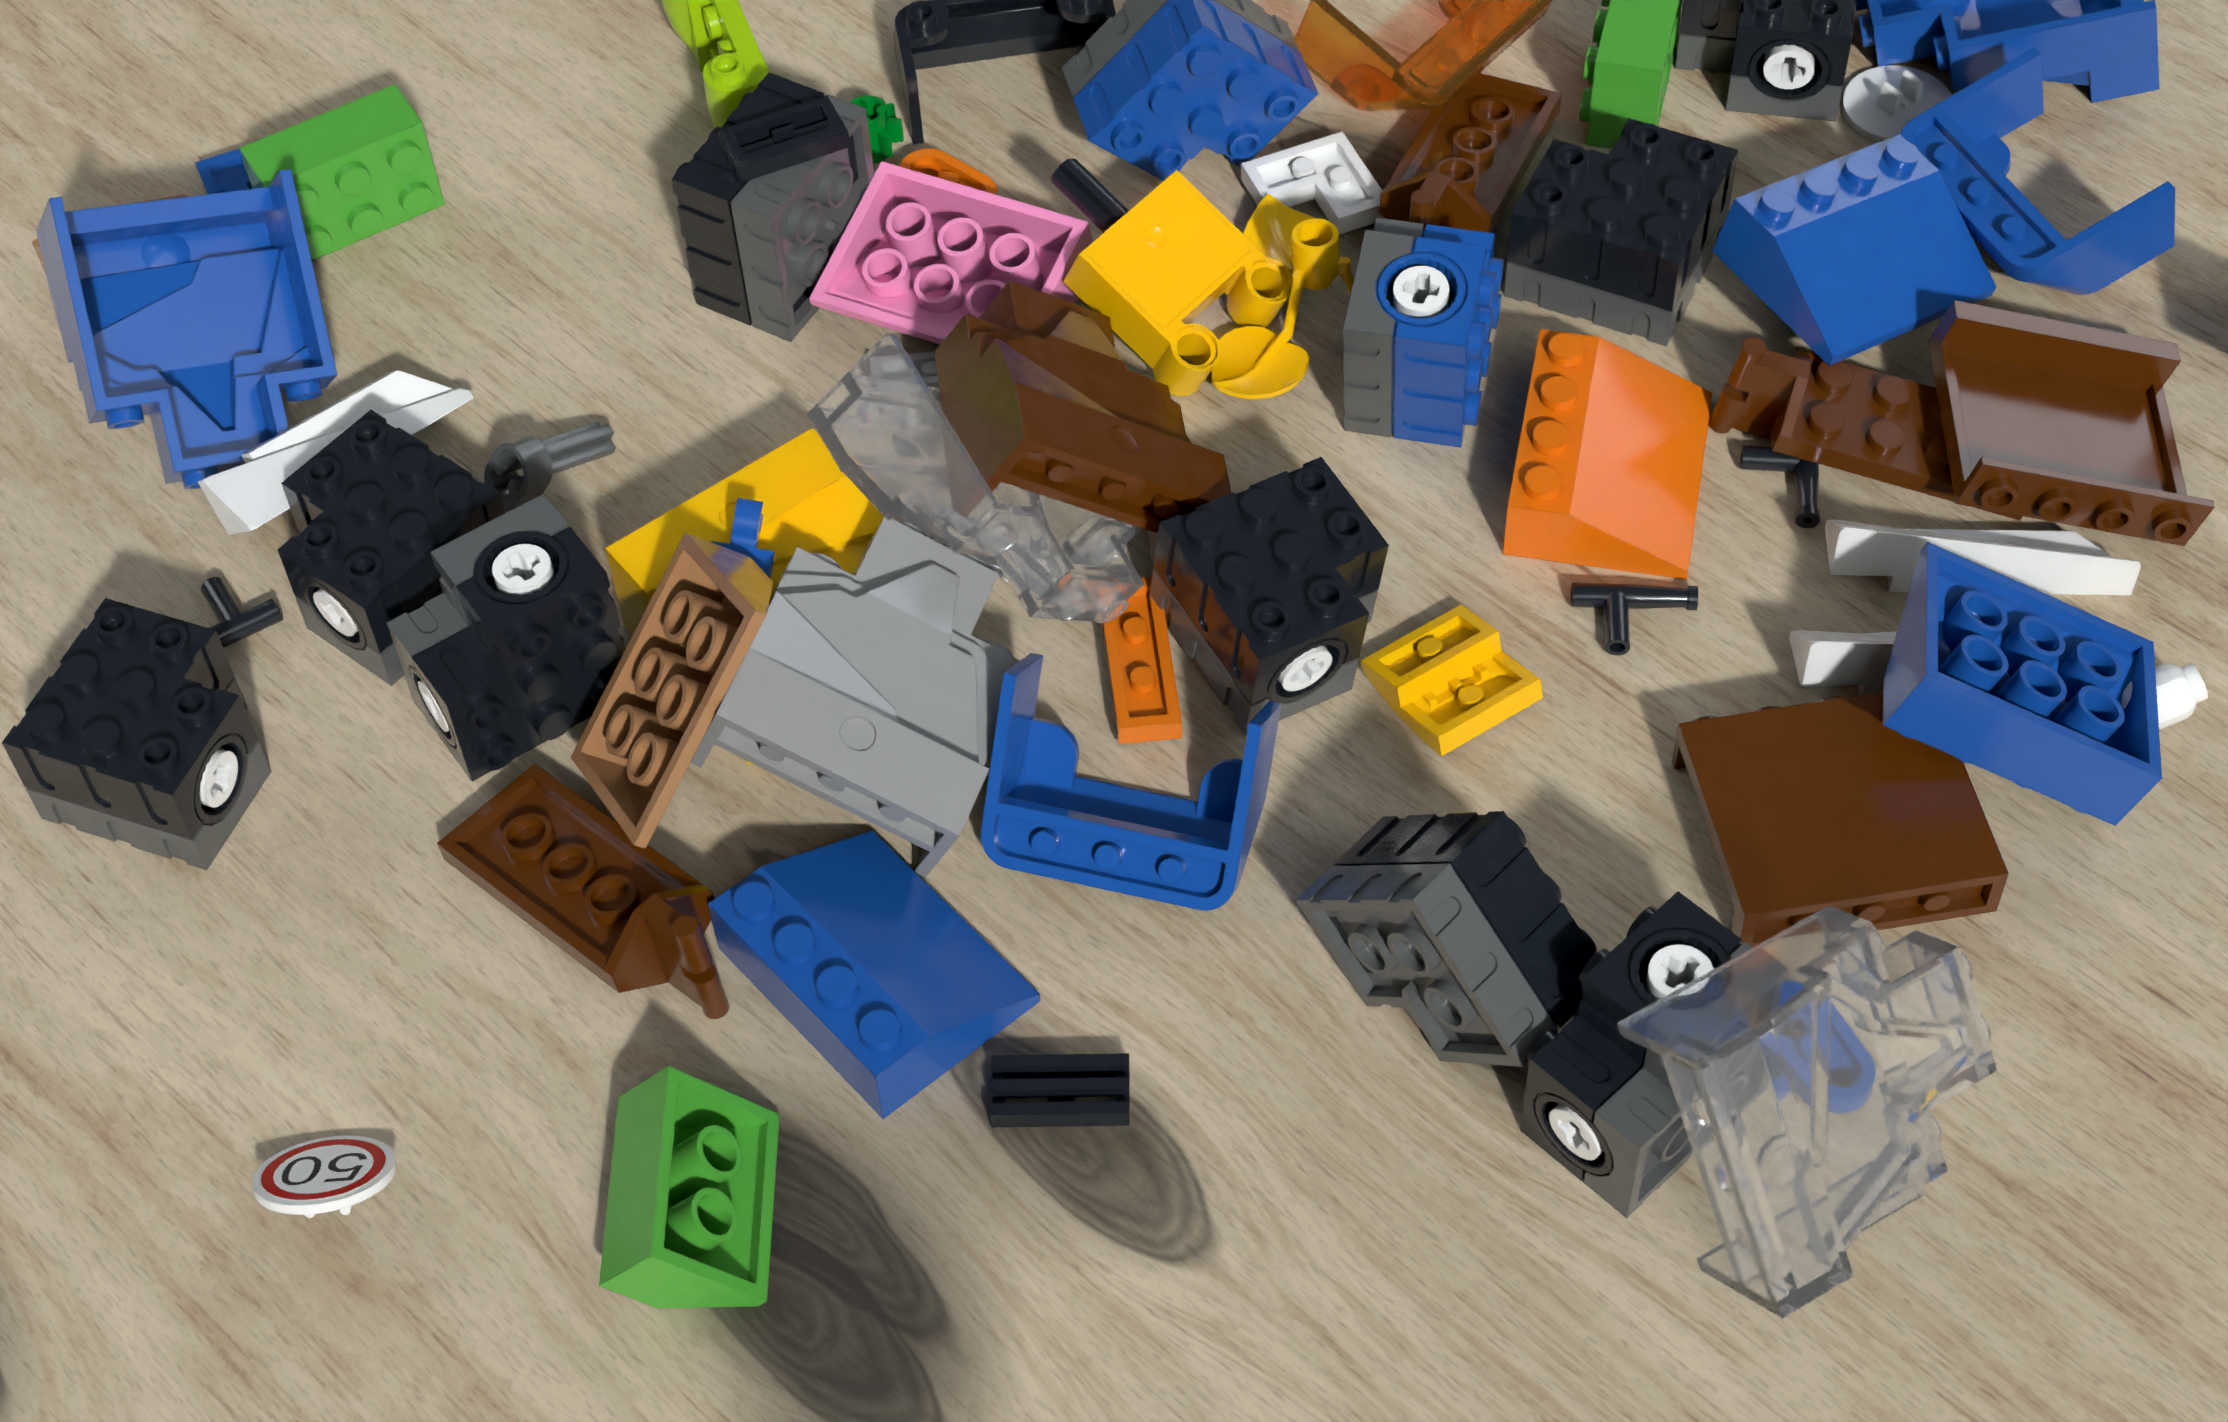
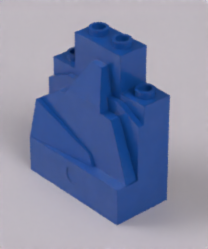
[1855,0,2159,103]
[36,169,337,489]

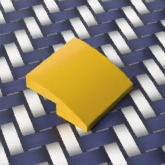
[1360,604,1543,757]

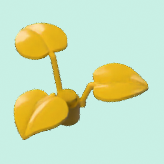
[1211,194,1354,399]

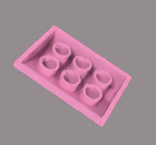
[809,161,1093,344]

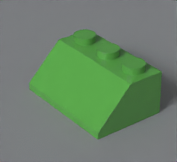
[599,1066,780,1308]

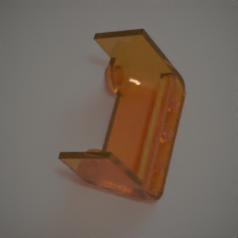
[1294,0,1553,112]

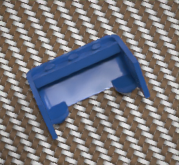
[1900,47,2175,295]
[981,653,1282,911]

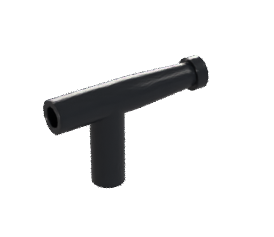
[1740,445,1820,529]
[201,577,283,648]
[1571,582,1698,655]

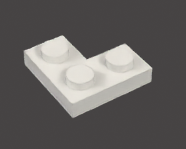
[1241,131,1385,235]

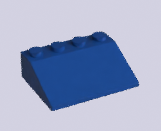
[1712,134,1996,366]
[1883,542,2162,826]
[708,831,1041,1119]

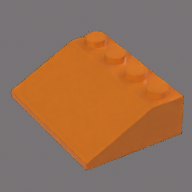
[1503,329,1712,580]

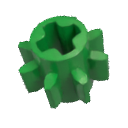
[850,95,904,164]

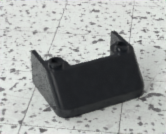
[894,0,1116,144]

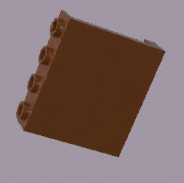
[1928,300,2215,546]
[1672,690,2009,950]

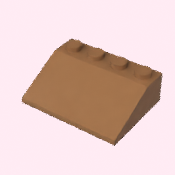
[571,533,773,849]

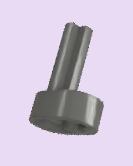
[484,422,616,512]

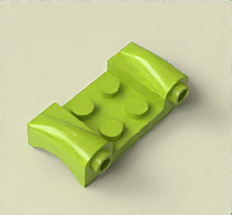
[662,0,770,128]

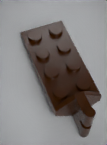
[1379,68,1562,233]
[1709,337,2023,521]
[437,764,730,1019]

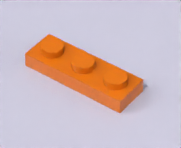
[1098,577,1182,744]

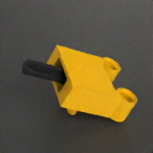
[1051,158,1292,397]

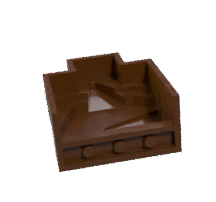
[934,280,1232,567]

